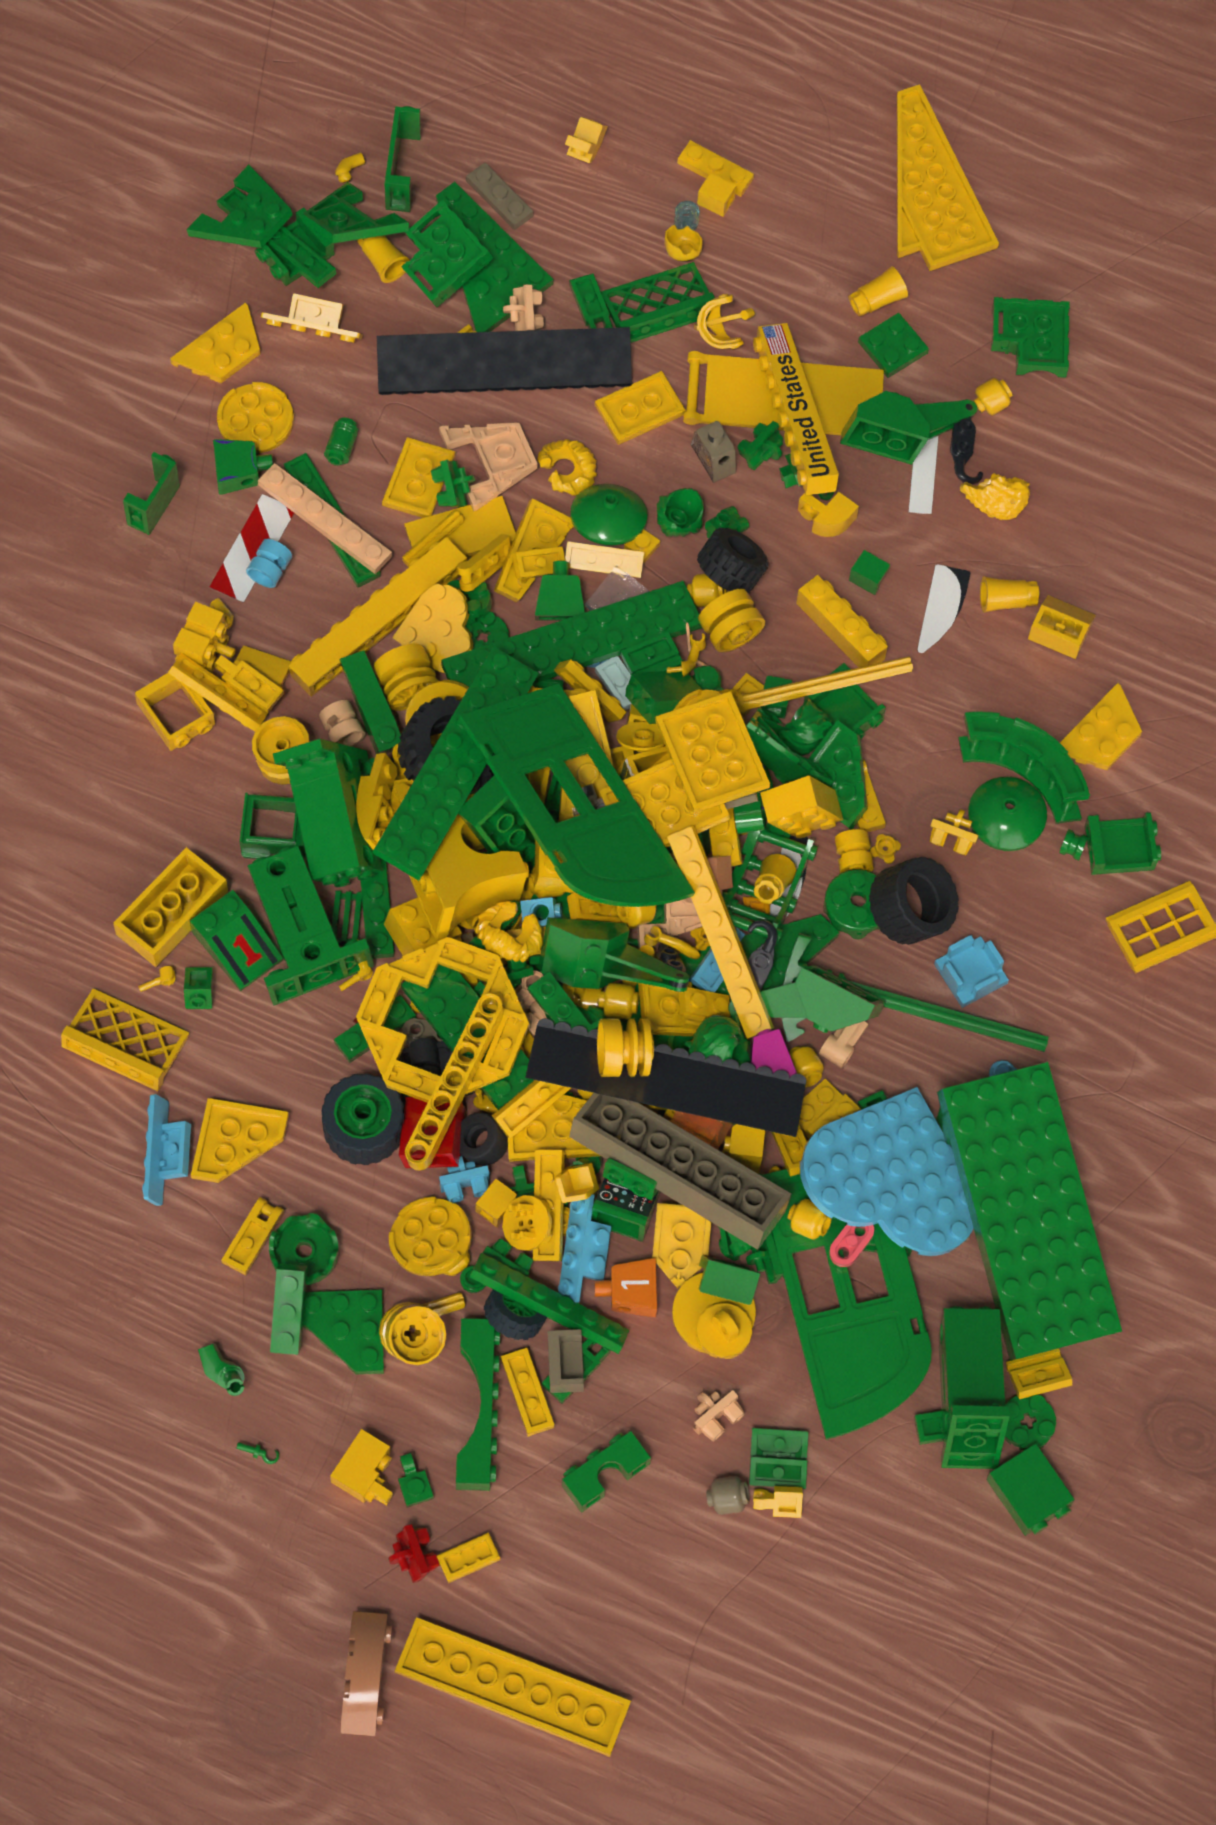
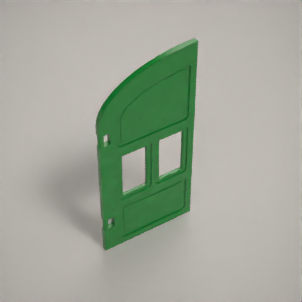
[459,683,695,907]
[763,1169,932,1440]

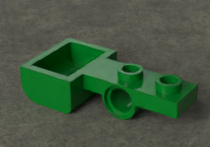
[527,972,603,1033]

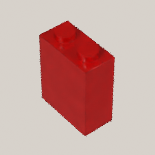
[399,1097,465,1168]

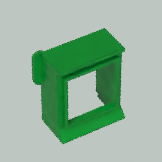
[239,793,305,859]

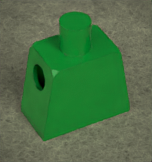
[535,561,585,621]

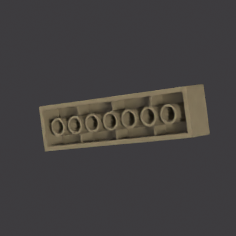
[569,1093,791,1250]

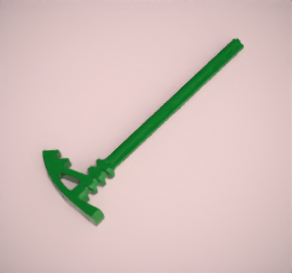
[781,933,1049,1052]

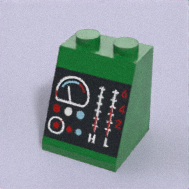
[591,1178,661,1242]

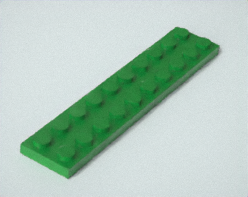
[441,581,702,687]
[372,646,539,881]

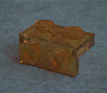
[670,1111,734,1150]

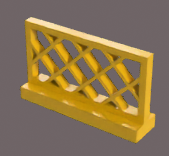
[61,988,189,1091]

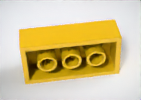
[113,847,228,967]

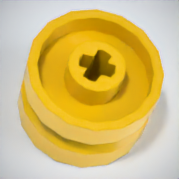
[698,589,765,653]
[252,716,311,785]

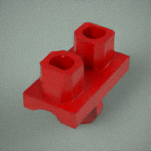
[388,1524,439,1583]

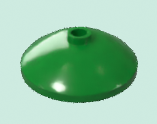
[570,484,648,545]
[968,777,1047,851]

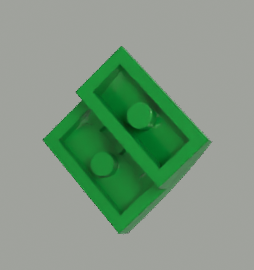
[749,1428,808,1489]

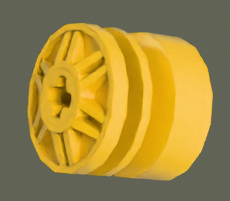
[374,644,438,711]
[597,1018,654,1077]
[379,1302,446,1365]

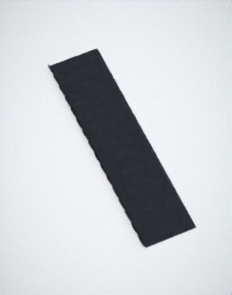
[377,327,632,395]
[525,1018,806,1137]

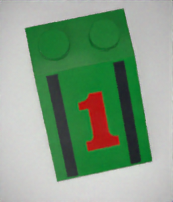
[190,890,283,991]

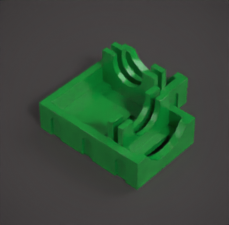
[401,199,493,308]
[991,297,1070,378]

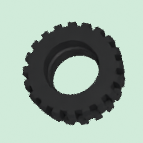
[398,696,495,794]

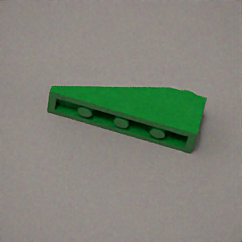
[339,650,401,754]

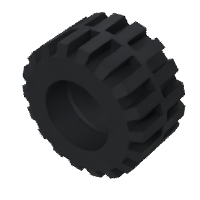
[697,527,769,593]

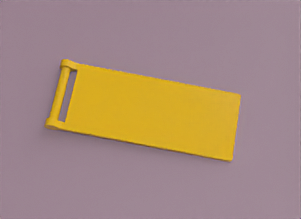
[683,351,884,435]

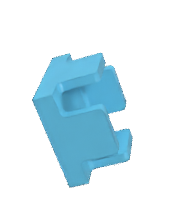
[934,935,1009,1008]

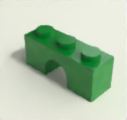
[270,1264,307,1355]
[562,1431,651,1513]

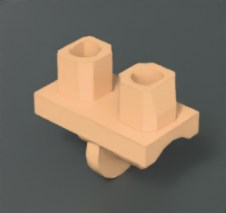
[503,285,544,331]
[694,1390,744,1442]

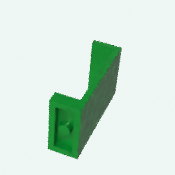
[384,106,421,212]

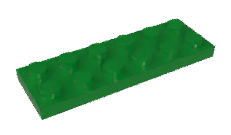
[401,964,534,1110]

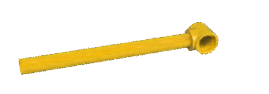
[718,656,913,715]

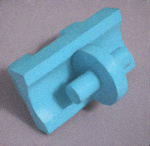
[439,1156,489,1203]

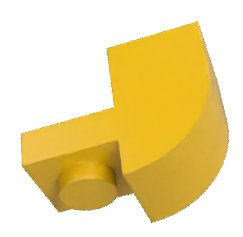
[565,117,608,163]
[798,492,859,537]

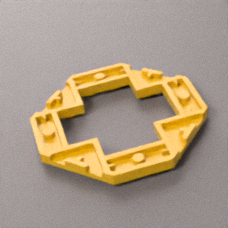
[356,937,530,1106]

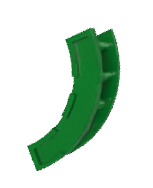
[958,712,1090,824]
[722,820,818,945]

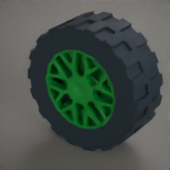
[484,1289,547,1340]

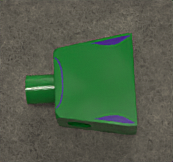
[213,439,273,495]

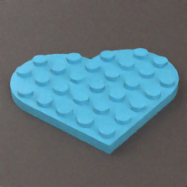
[800,1087,974,1256]

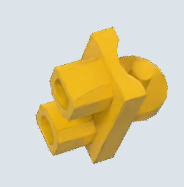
[930,809,978,856]

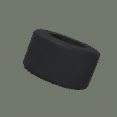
[460,1112,508,1166]

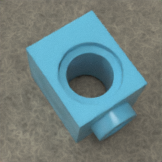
[520,897,562,927]

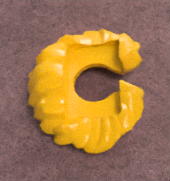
[537,439,597,496]
[475,901,543,963]

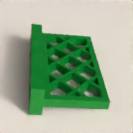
[601,262,715,343]

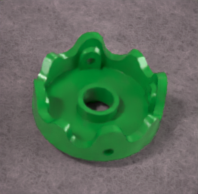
[823,869,880,939]
[269,1213,339,1285]

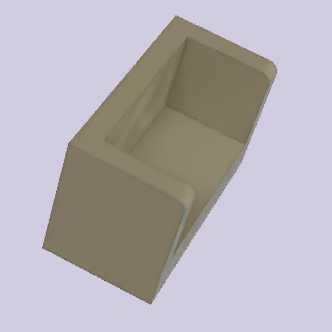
[548,1329,584,1393]

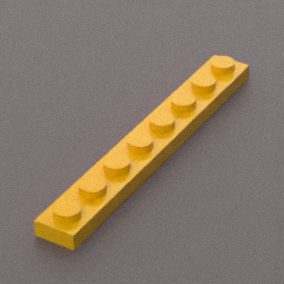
[667,826,774,1039]

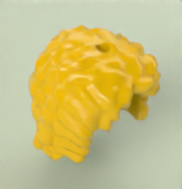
[960,473,1030,520]

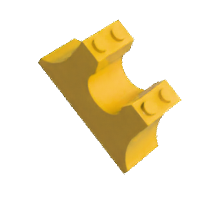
[389,783,529,942]

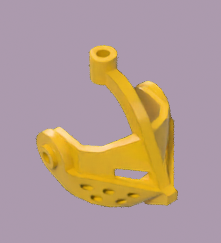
[694,294,755,349]

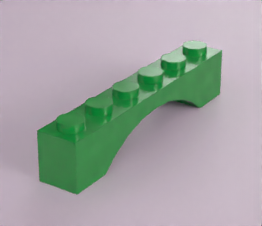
[456,1318,500,1491]

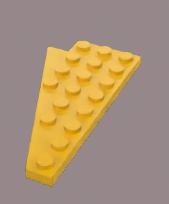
[896,84,999,271]

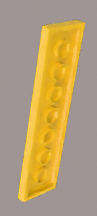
[395,1617,631,1757]

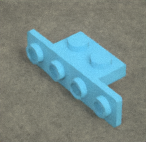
[142,1094,191,1206]
[558,1194,611,1303]

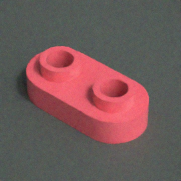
[829,1225,874,1267]

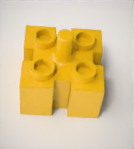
[173,601,235,672]

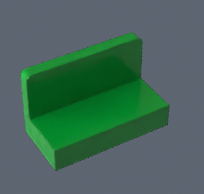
[699,1255,760,1305]

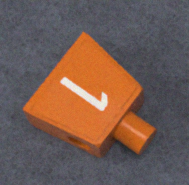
[594,1258,657,1317]

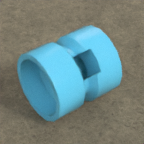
[246,539,292,588]

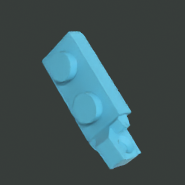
[689,928,745,993]

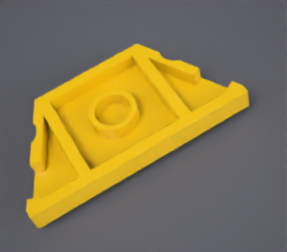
[170,303,260,383]
[1060,683,1142,770]

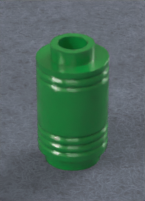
[324,417,358,466]

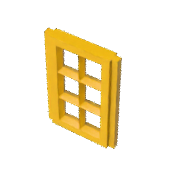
[1105,881,1216,974]

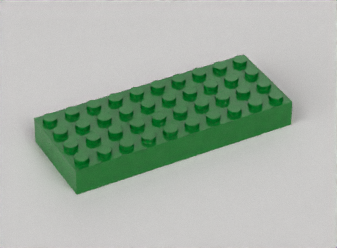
[937,1062,1122,1361]

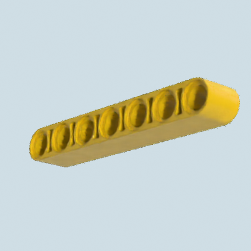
[405,993,504,1171]

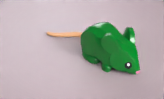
[686,623,724,691]

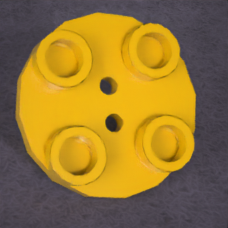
[502,1195,552,1251]

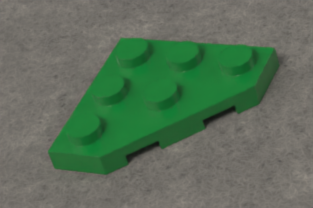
[808,720,868,830]
[302,1290,384,1375]

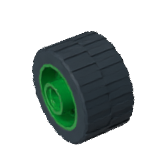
[321,1073,405,1165]

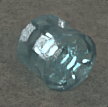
[674,201,700,230]

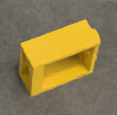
[135,673,215,751]

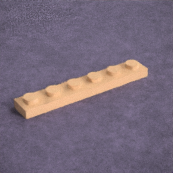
[258,463,392,574]

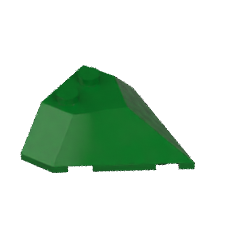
[746,706,833,785]

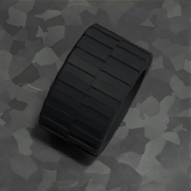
[869,857,959,945]

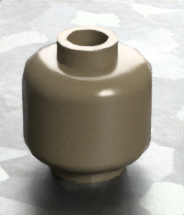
[706,1476,750,1515]

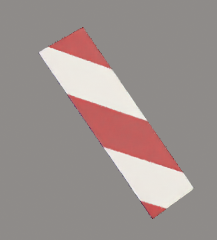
[209,494,294,602]

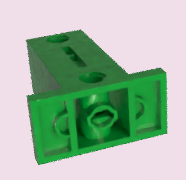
[273,739,382,888]
[247,846,374,1006]
[938,1306,1010,1469]

